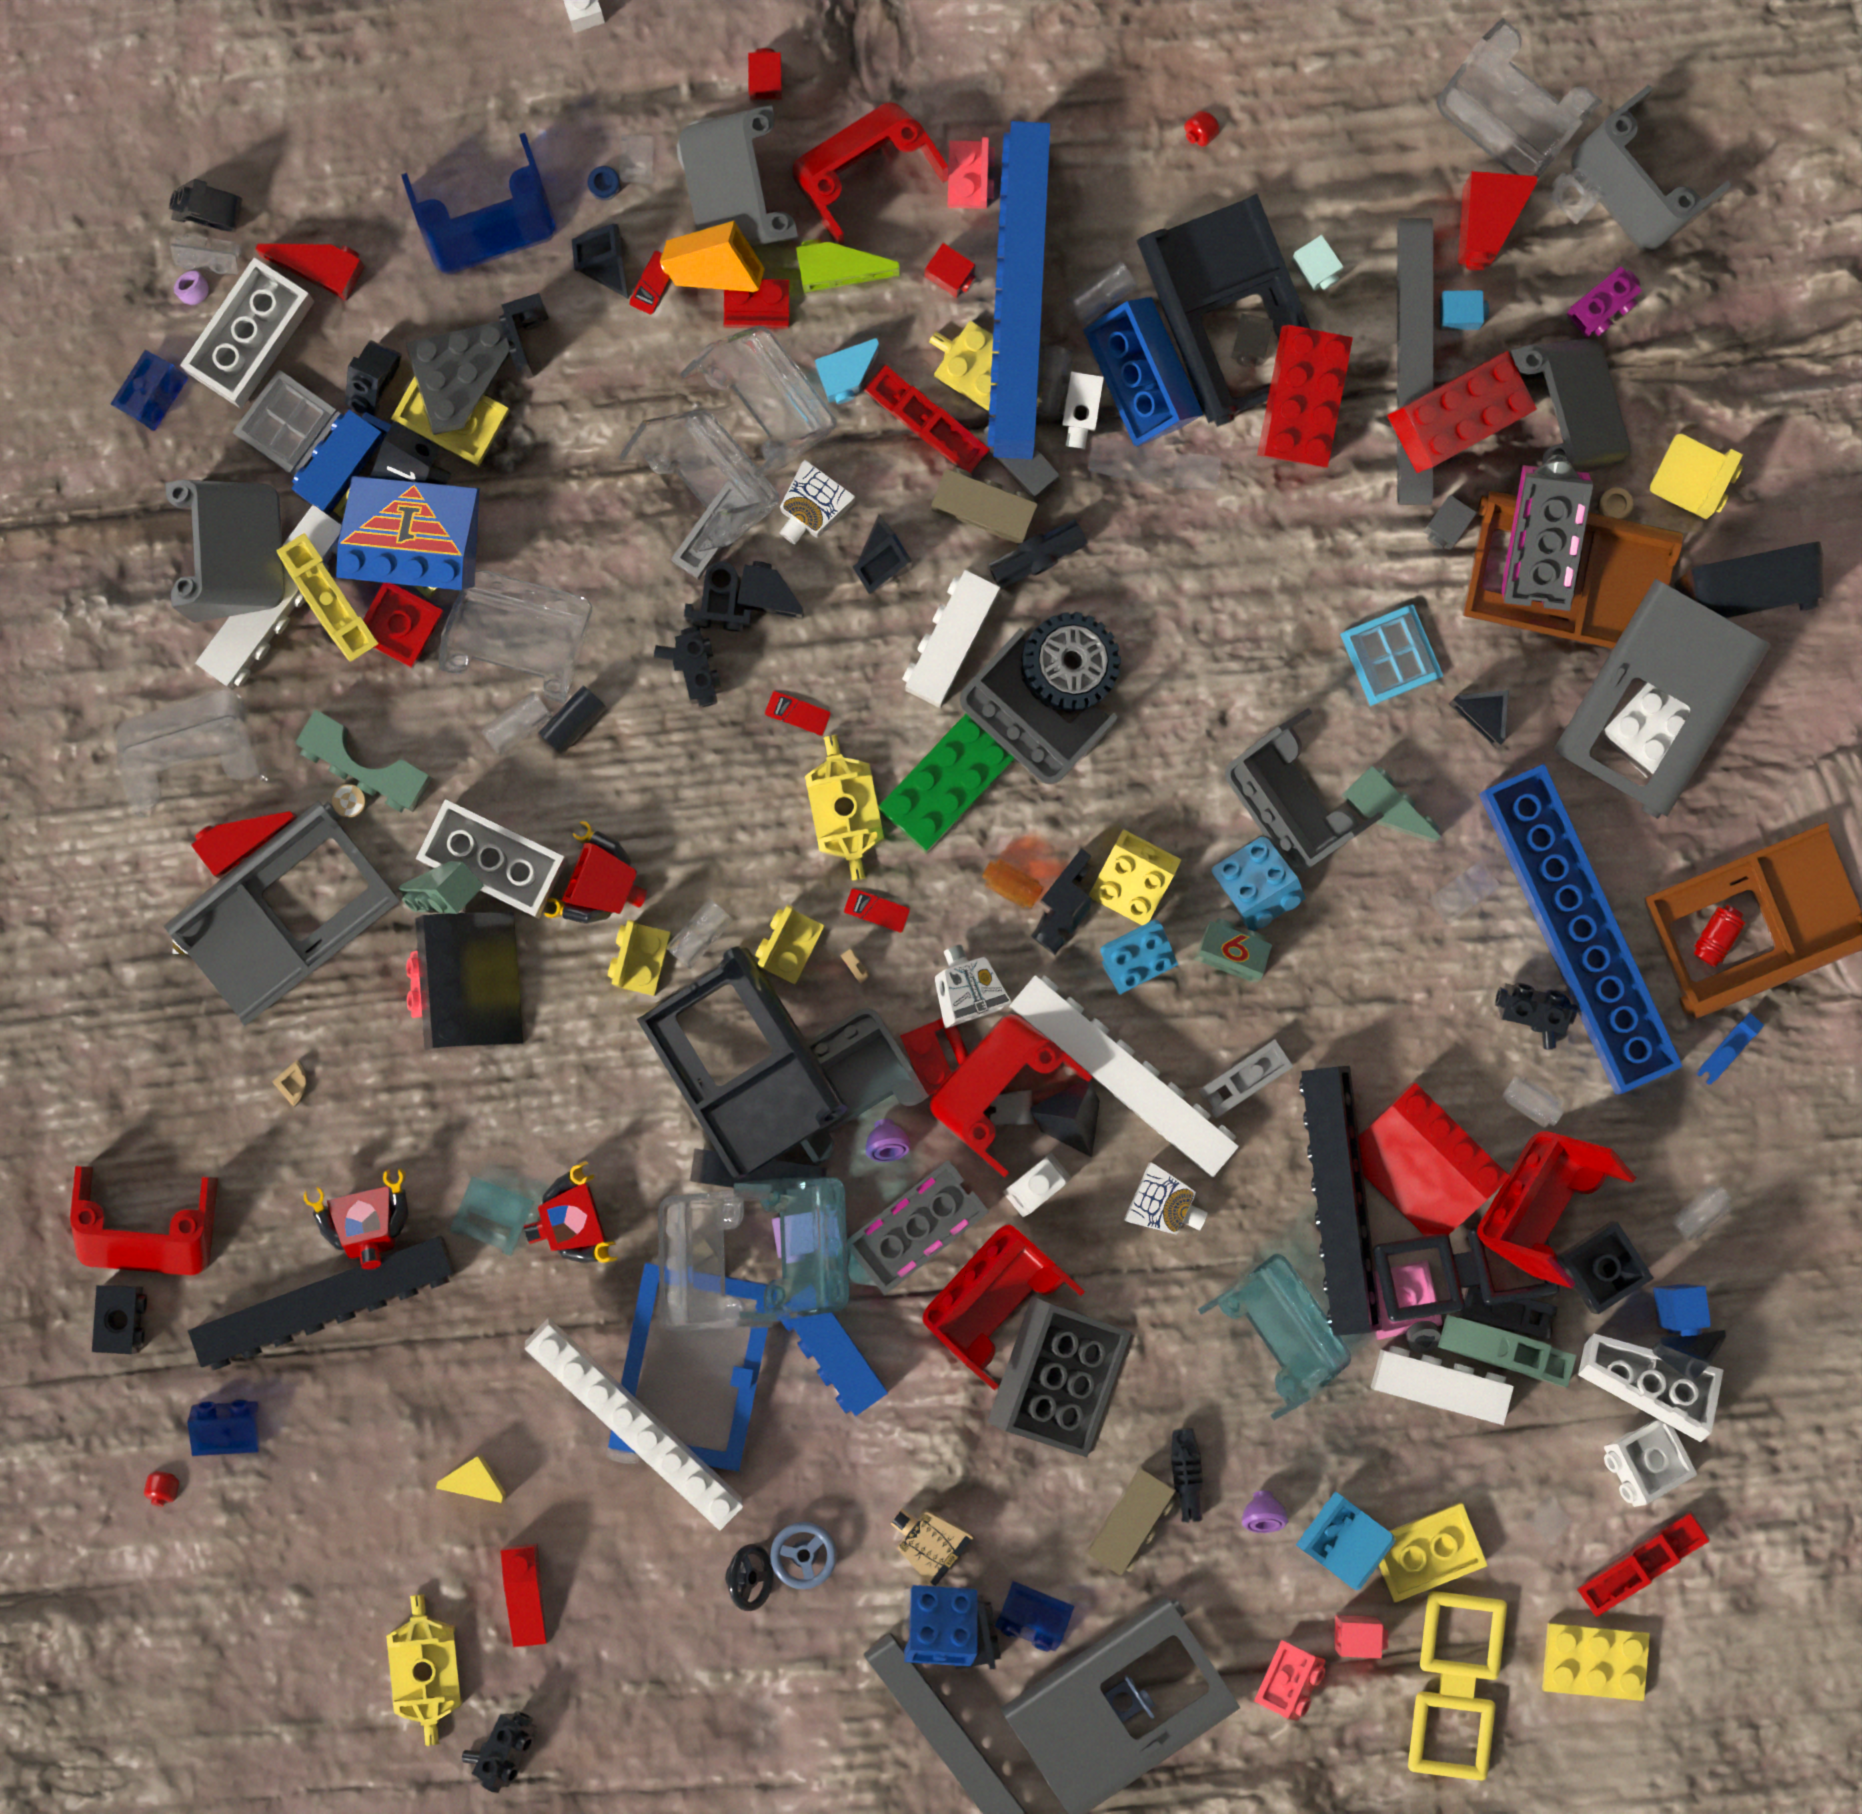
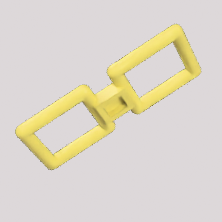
[1408,1591,1507,1781]

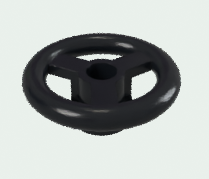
[725,1544,774,1612]

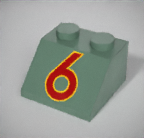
[1194,918,1272,983]

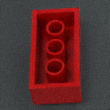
[1257,325,1353,468]
[1387,351,1537,473]

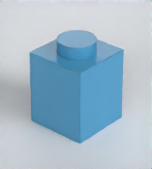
[1439,290,1489,330]

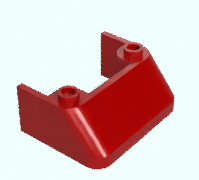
[792,102,949,246]
[930,1014,1092,1177]
[1477,1131,1637,1288]
[70,1166,218,1275]
[922,1225,1085,1391]

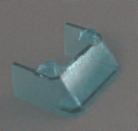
[734,1177,849,1321]
[1197,1254,1351,1420]

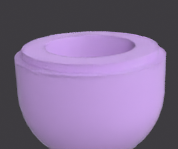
[174,270,209,305]

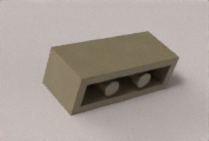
[931,467,1037,544]
[1086,1467,1176,1576]

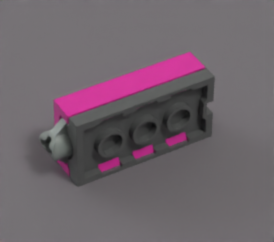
[1501,454,1593,611]
[844,1160,989,1295]

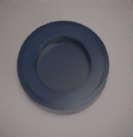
[587,166,621,201]

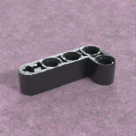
[690,1148,827,1201]

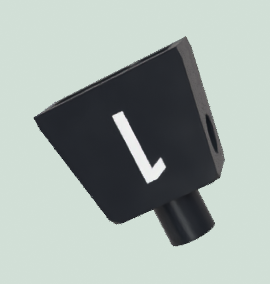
[370,421,452,485]

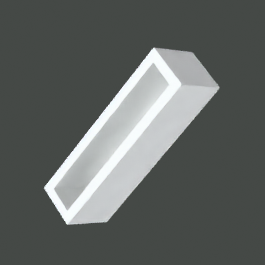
[902,570,1000,708]
[1371,1346,1514,1425]

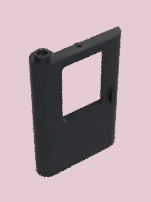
[1136,193,1311,427]
[637,946,847,1179]

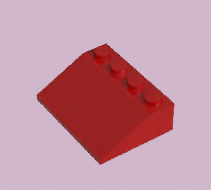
[1359,1082,1510,1236]

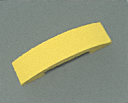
[276,532,378,662]

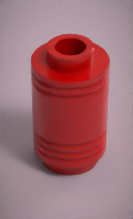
[1693,905,1746,967]

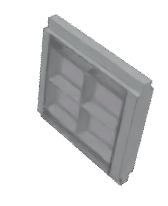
[233,369,341,476]

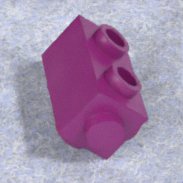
[1566,266,1642,339]

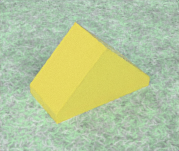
[436,1454,506,1503]

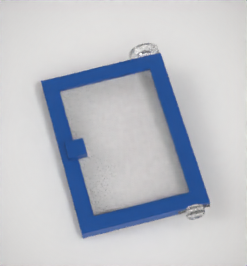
[606,1256,777,1471]

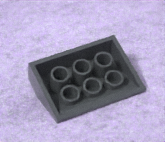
[987,1297,1131,1458]

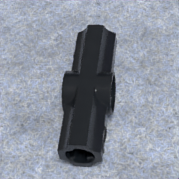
[988,519,1088,590]

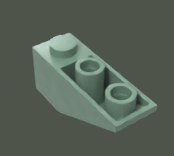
[1341,765,1441,843]
[397,861,484,914]

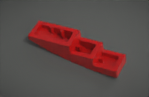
[864,365,990,473]
[1577,1511,1710,1617]

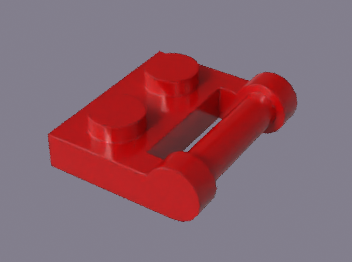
[900,1018,969,1096]

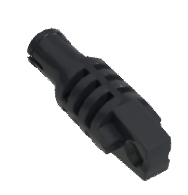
[1171,1428,1204,1523]

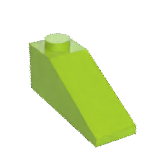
[796,239,900,293]

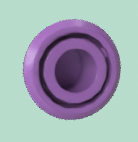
[865,1119,912,1162]
[1242,1490,1288,1533]

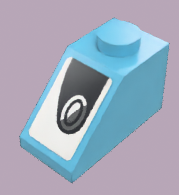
[815,338,879,404]

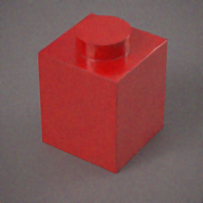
[748,48,782,100]
[924,243,977,298]

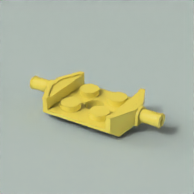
[805,735,884,881]
[387,1594,463,1746]

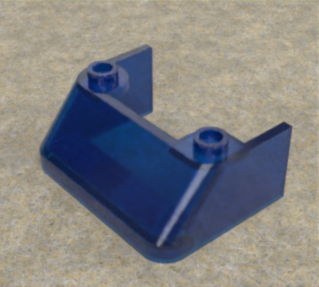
[401,133,557,274]

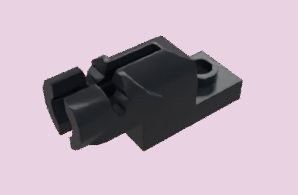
[1031,848,1092,955]

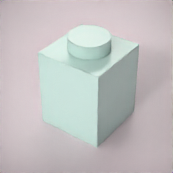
[1292,235,1343,292]

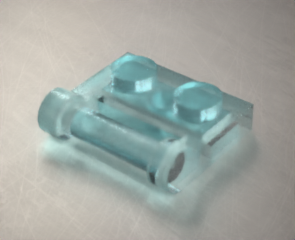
[450,1176,535,1256]

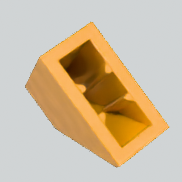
[660,221,765,292]

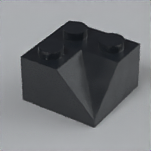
[1557,1221,1654,1314]

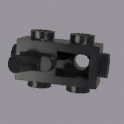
[654,626,721,708]
[1495,983,1578,1050]
[462,1711,537,1793]

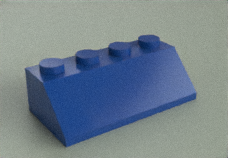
[1083,296,1203,447]

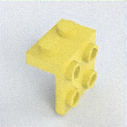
[1650,434,1743,519]

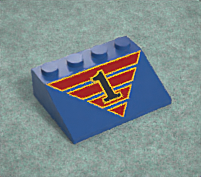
[336,476,480,590]

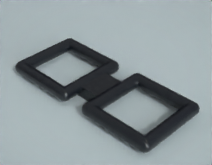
[1373,1227,1560,1322]

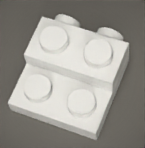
[1604,1419,1698,1507]

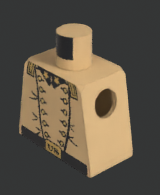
[890,1508,973,1586]

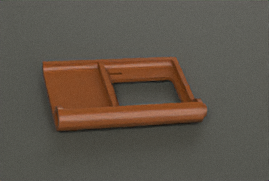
[1463,491,1683,649]

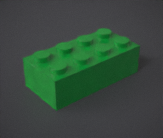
[878,713,1016,855]

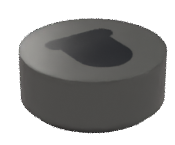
[1406,1321,1441,1353]

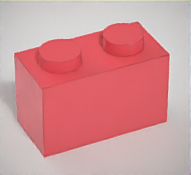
[1334,1615,1388,1658]

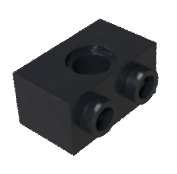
[92,1284,147,1355]

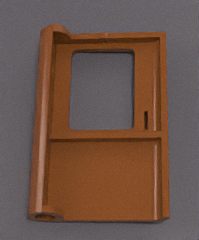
[1645,822,1862,1020]

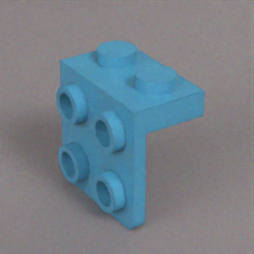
[1212,836,1306,931]
[1100,920,1178,995]
[1296,1491,1396,1590]

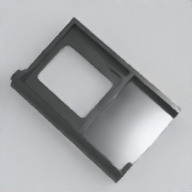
[164,800,400,1026]

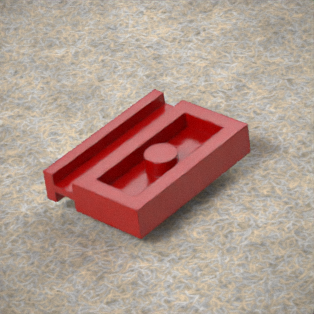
[723,279,790,329]

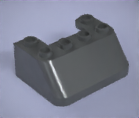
[960,628,1118,785]

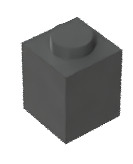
[1423,494,1476,550]

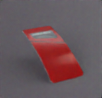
[629,250,670,315]
[765,691,831,736]
[844,888,910,933]

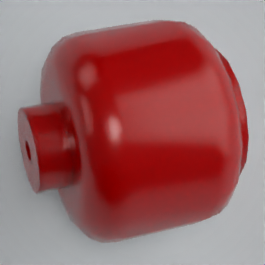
[1184,111,1220,147]
[143,1471,179,1507]

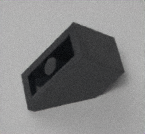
[737,561,804,619]

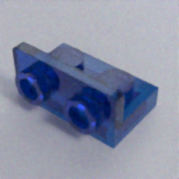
[110,349,188,431]
[187,1399,260,1456]
[995,1581,1075,1651]

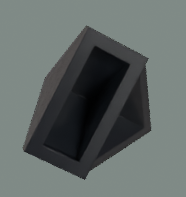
[571,223,628,299]
[852,514,913,594]
[1449,690,1509,749]
[1030,1080,1100,1158]
[1652,1330,1726,1382]

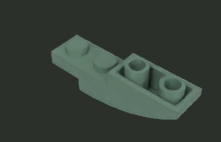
[1438,1315,1576,1387]

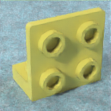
[1089,829,1182,925]
[755,904,825,985]
[608,919,671,996]

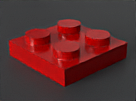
[363,582,444,669]

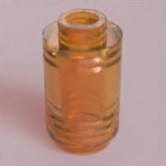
[981,858,1044,909]

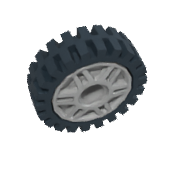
[1021,612,1121,712]

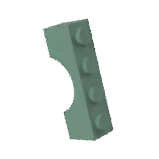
[295,709,433,813]

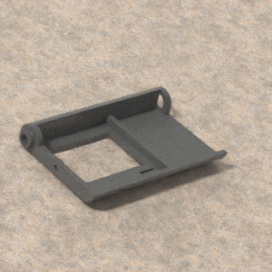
[1553,578,1772,819]
[1000,1596,1240,1814]

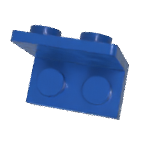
[904,1585,978,1666]

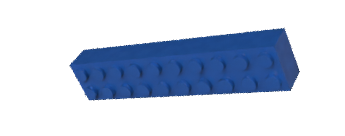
[987,121,1050,459]
[1479,764,1683,1095]

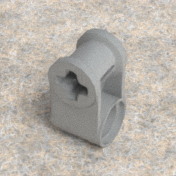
[988,1090,1034,1126]

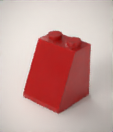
[1457,171,1538,271]

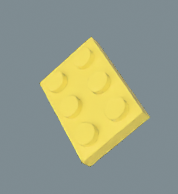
[391,376,510,467]
[1379,1502,1488,1603]
[1542,1623,1650,1701]

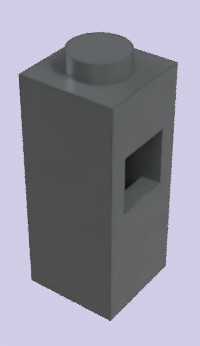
[983,425,1059,501]

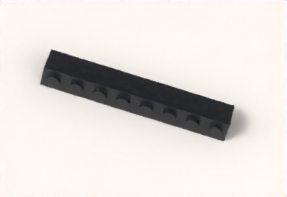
[1299,1066,1382,1336]
[187,1236,456,1371]

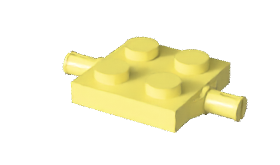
[929,321,999,411]

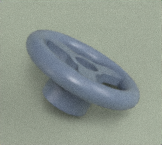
[770,1522,837,1589]

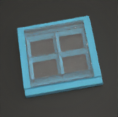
[1340,604,1443,706]

